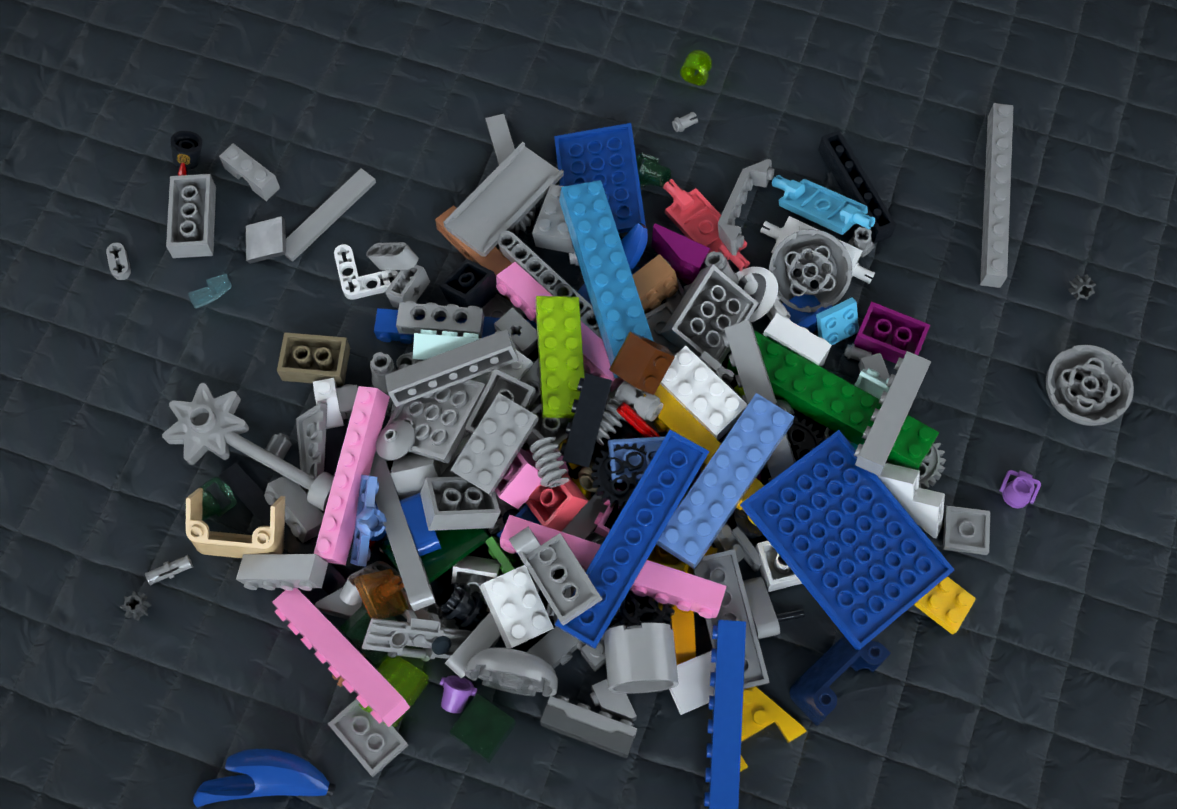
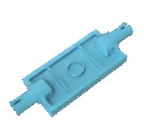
[772,175,875,235]

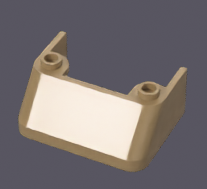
[186,488,285,558]

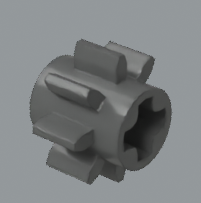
[1068,274,1096,300]
[120,591,152,621]

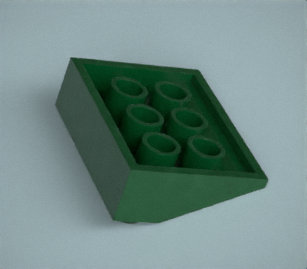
[379,528,489,583]

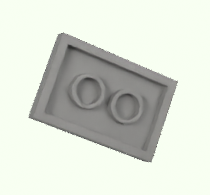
[328,699,408,777]

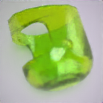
[680,50,712,86]

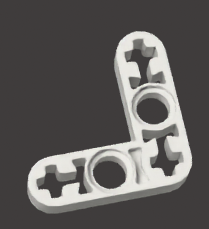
[334,244,399,300]

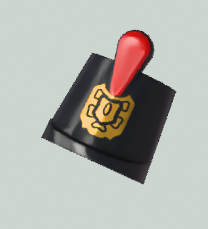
[171,131,202,176]

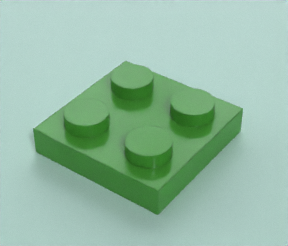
[486,536,524,574]

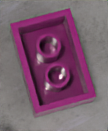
[854,301,930,364]

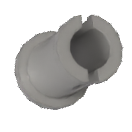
[672,112,698,132]
[843,344,872,361]

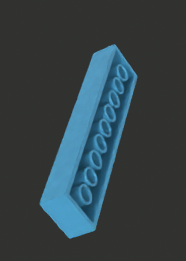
[559,180,654,379]

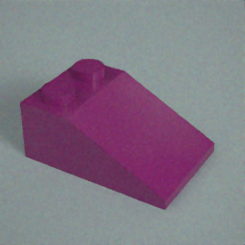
[652,223,710,285]

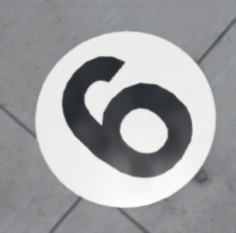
[735,267,778,322]

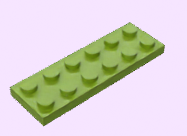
[535,296,585,418]

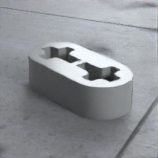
[106,243,131,280]

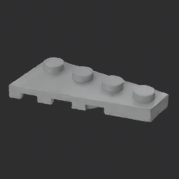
[296,403,327,495]

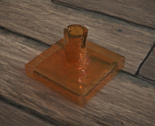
[353,569,409,619]

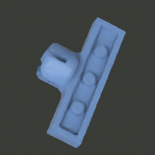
[350,475,387,566]

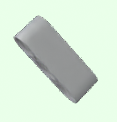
[366,242,419,270]
[743,577,780,639]

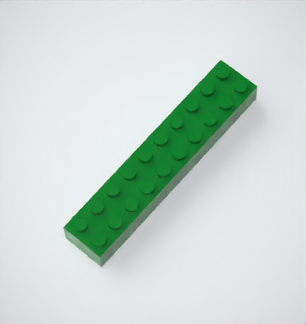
[727,330,939,470]

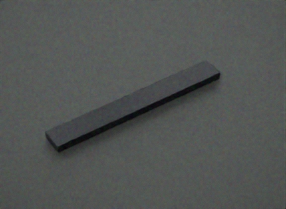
[219,462,347,595]

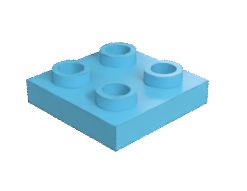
[816,297,859,345]

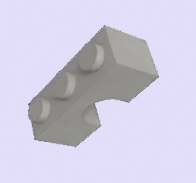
[219,143,280,201]

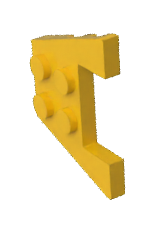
[712,686,806,772]

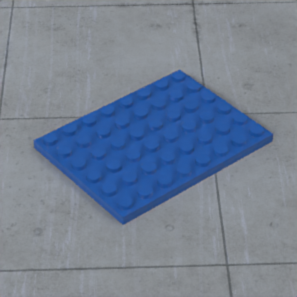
[740,430,954,650]

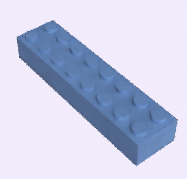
[657,393,794,570]

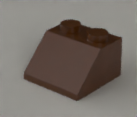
[609,331,675,395]

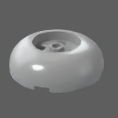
[769,229,852,312]
[1046,345,1134,426]
[465,648,558,697]

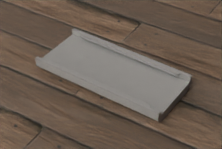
[443,142,564,257]

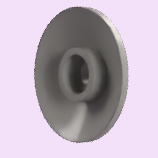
[376,420,416,460]

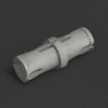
[145,555,193,586]

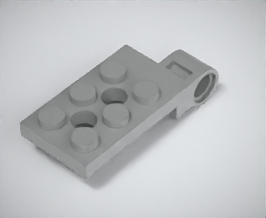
[509,526,603,626]

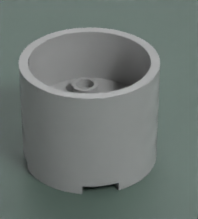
[604,623,679,694]

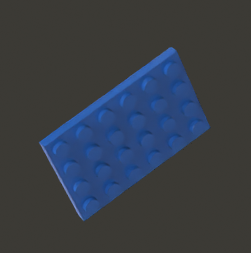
[554,123,646,233]

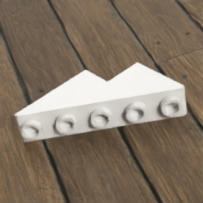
[877,463,945,539]

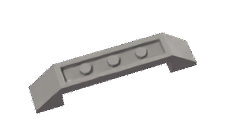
[718,159,774,256]

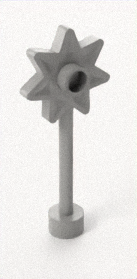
[162,383,334,512]

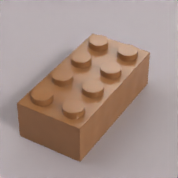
[632,254,679,314]

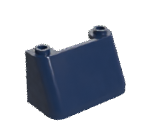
[789,636,891,726]

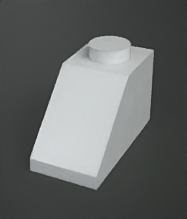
[313,378,344,429]

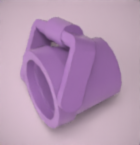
[999,470,1041,509]
[440,675,478,713]

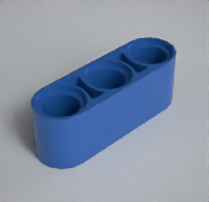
[400,493,441,557]

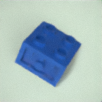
[782,294,833,333]

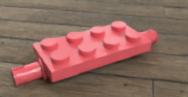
[663,179,750,272]

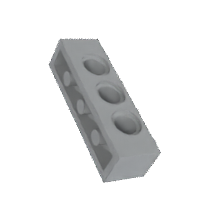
[396,301,485,338]

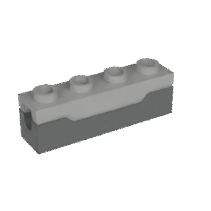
[540,695,637,758]

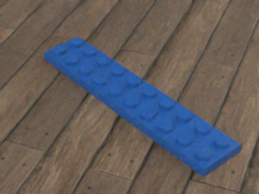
[555,430,709,649]

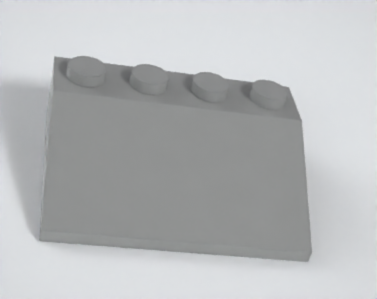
[660,264,759,364]

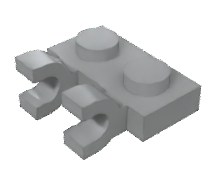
[699,351,735,383]

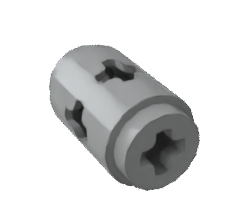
[615,381,663,422]

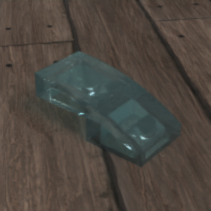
[188,274,232,309]

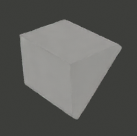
[390,453,441,500]

